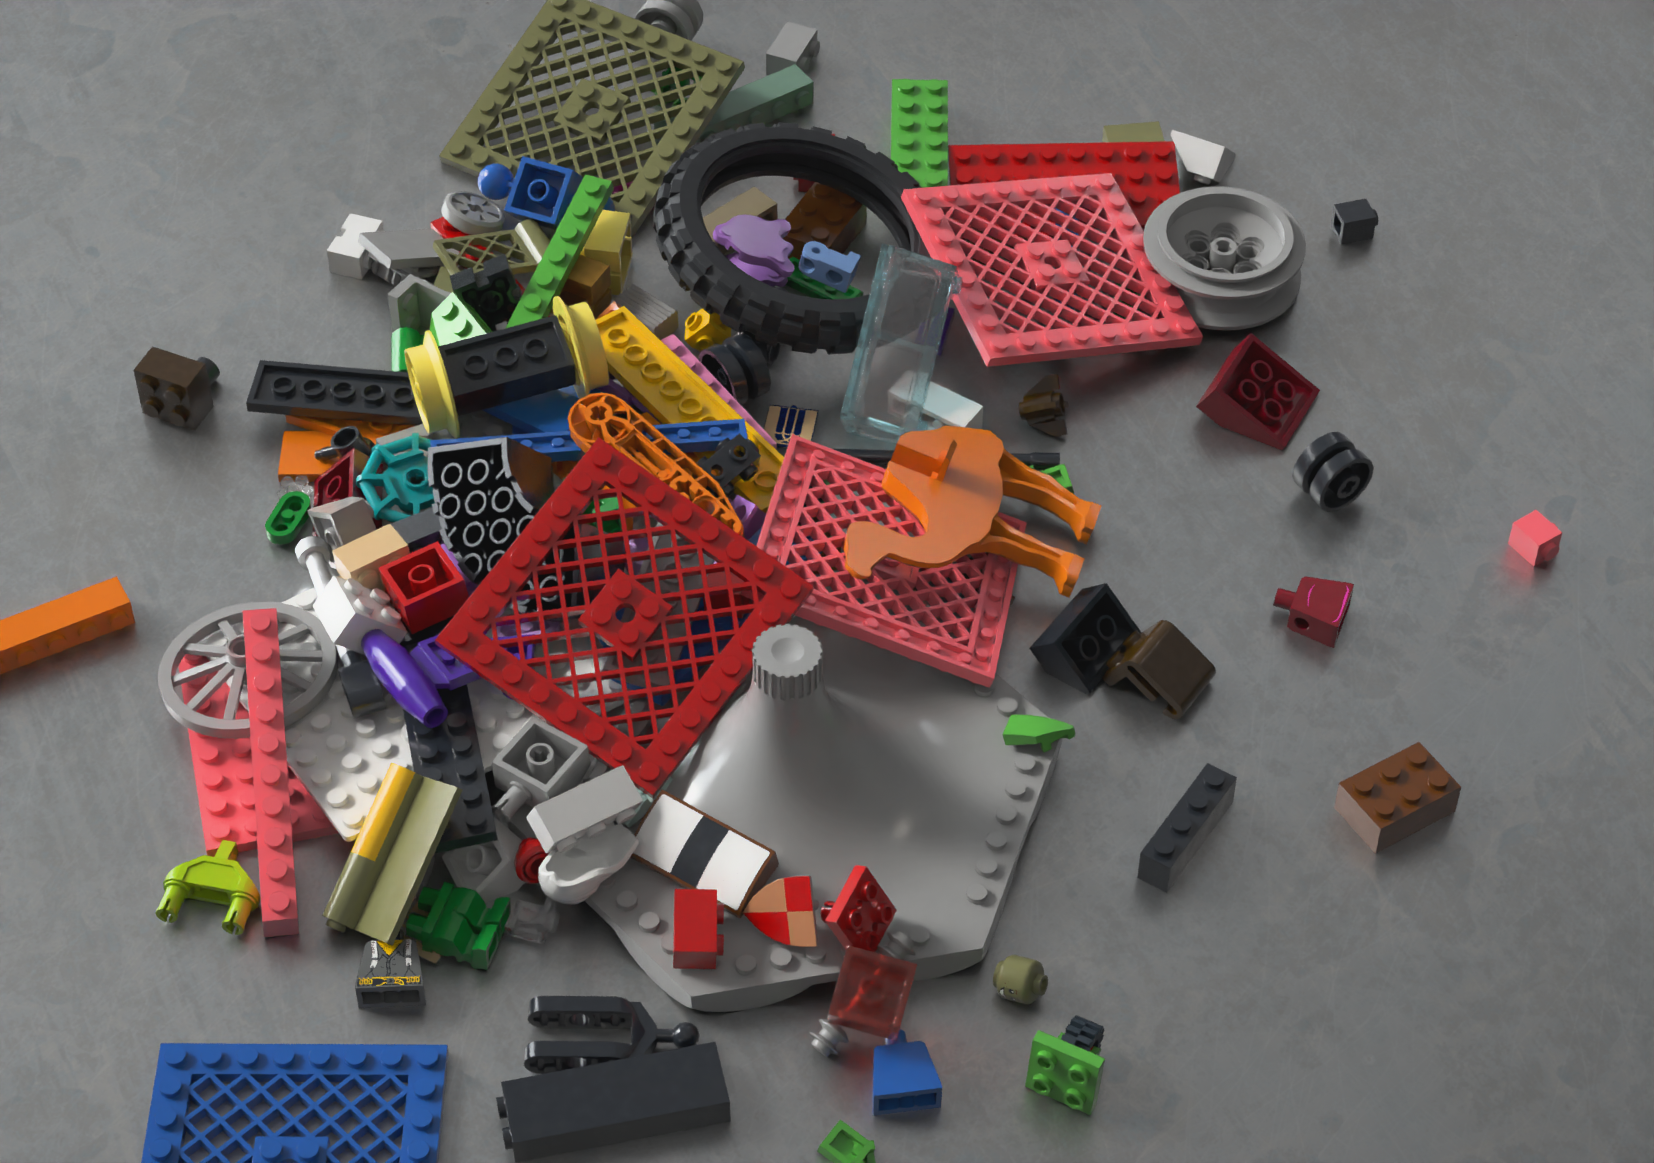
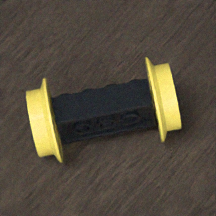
[404,296,609,439]

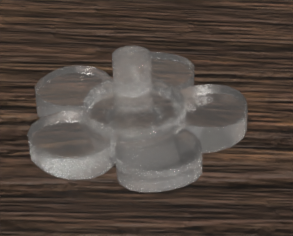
[277,475,313,500]

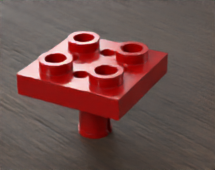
[821,865,897,966]

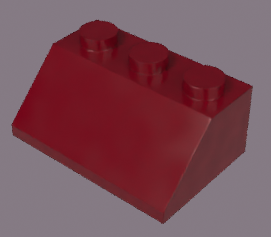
[312,448,383,537]

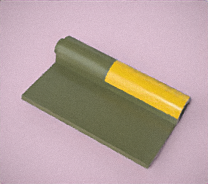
[322,763,463,946]

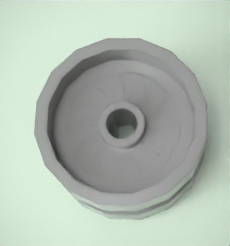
[635,0,703,41]

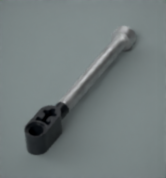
[295,536,387,718]

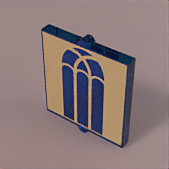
[763,404,819,447]

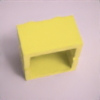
[580,210,633,295]

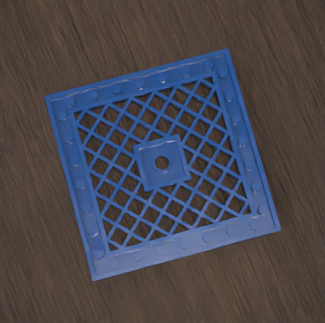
[141,1043,449,1163]

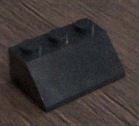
[1029,583,1142,694]

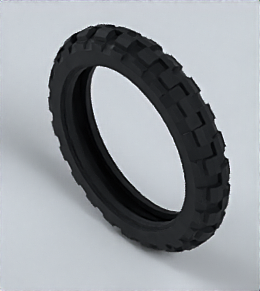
[653,122,946,355]

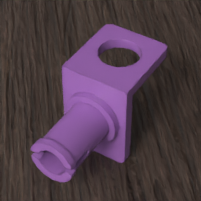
[728,495,766,540]

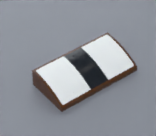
[631,790,779,919]

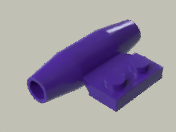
[361,629,480,728]

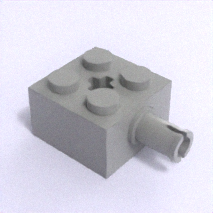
[492,716,590,823]

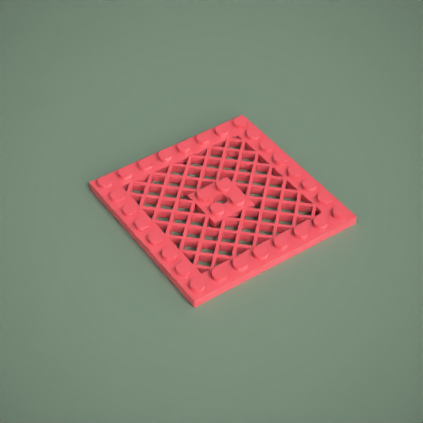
[901,173,1203,367]
[741,434,1027,688]

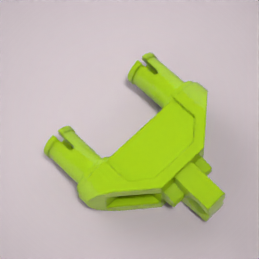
[155,840,261,935]

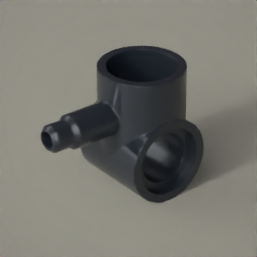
[314,426,375,460]

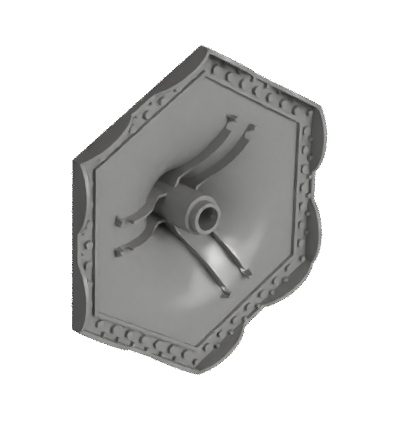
[507,579,1062,1012]

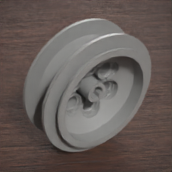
[1143,187,1306,330]

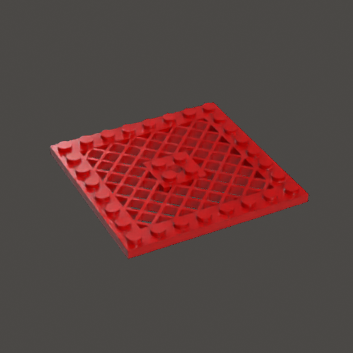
[435,437,814,798]

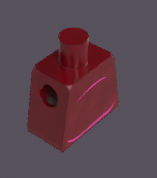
[1273,576,1354,648]

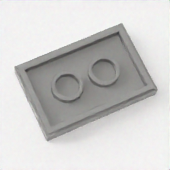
[358,229,460,270]

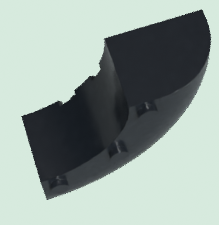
[428,437,625,624]

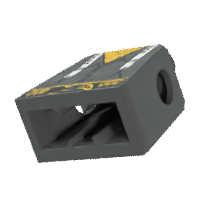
[355,929,426,1008]

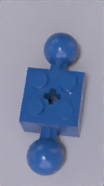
[478,156,615,230]

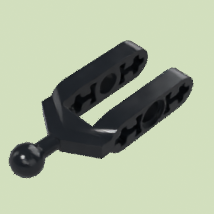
[524,996,700,1074]

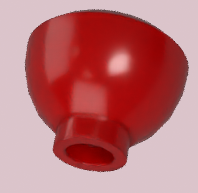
[514,837,550,884]

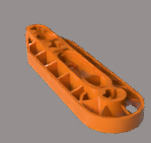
[568,392,744,537]

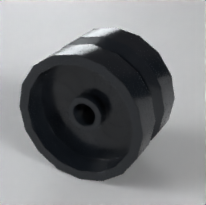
[699,333,771,405]
[1292,432,1374,512]

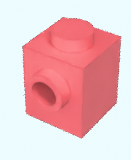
[1508,510,1562,567]

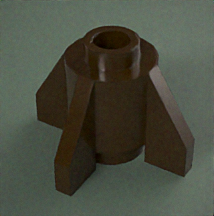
[1019,374,1069,436]

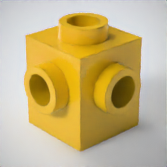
[684,309,731,352]

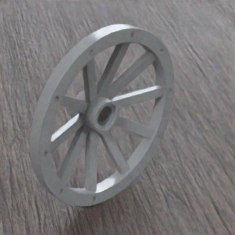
[158,602,338,739]

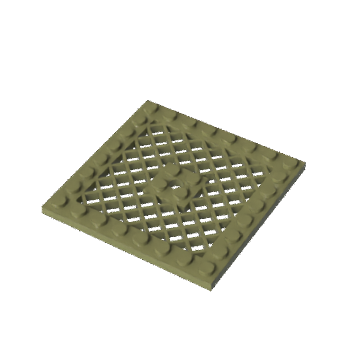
[439,0,745,238]

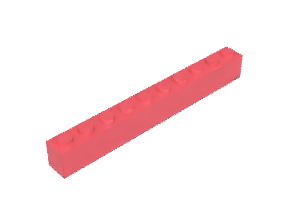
[242,608,299,937]

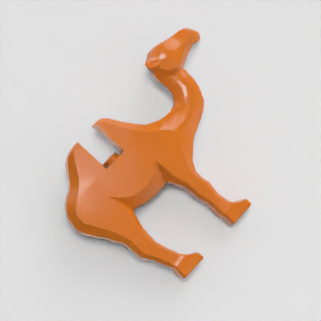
[844,426,1101,598]

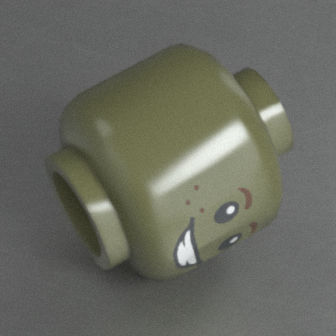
[993,955,1048,1005]

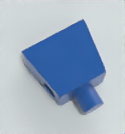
[872,1029,942,1116]

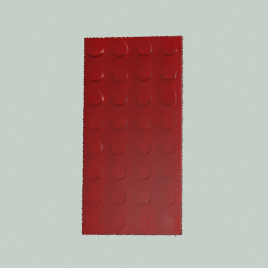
[948,141,1180,241]

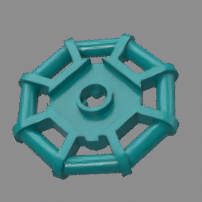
[356,433,435,523]

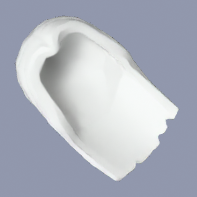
[538,822,639,904]

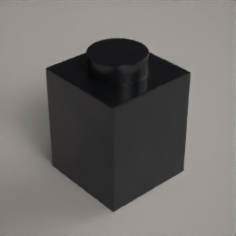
[1331,199,1378,244]

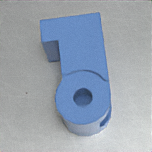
[798,241,861,293]

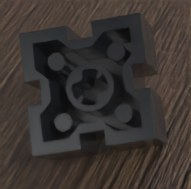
[450,254,523,332]

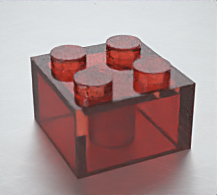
[828,945,917,1041]

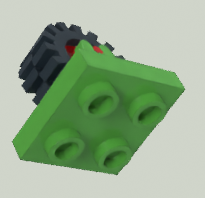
[1025,1015,1105,1115]

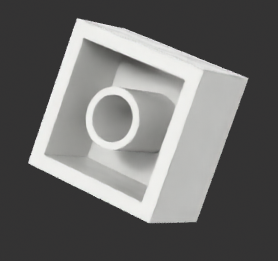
[313,575,407,655]

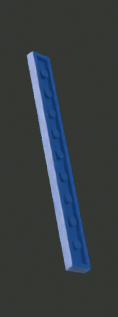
[430,419,748,462]

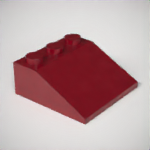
[1196,333,1320,450]

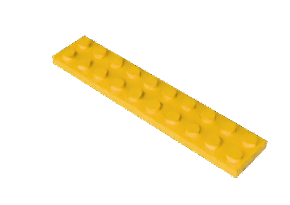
[595,306,784,513]

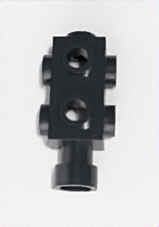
[692,433,761,498]

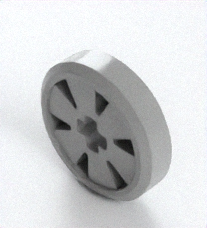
[441,191,505,235]

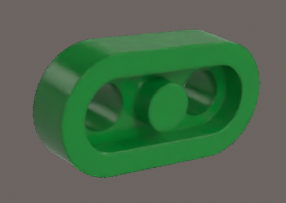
[265,491,311,545]

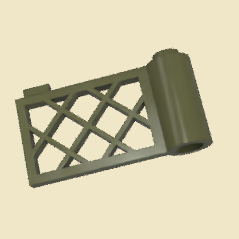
[433,219,550,275]

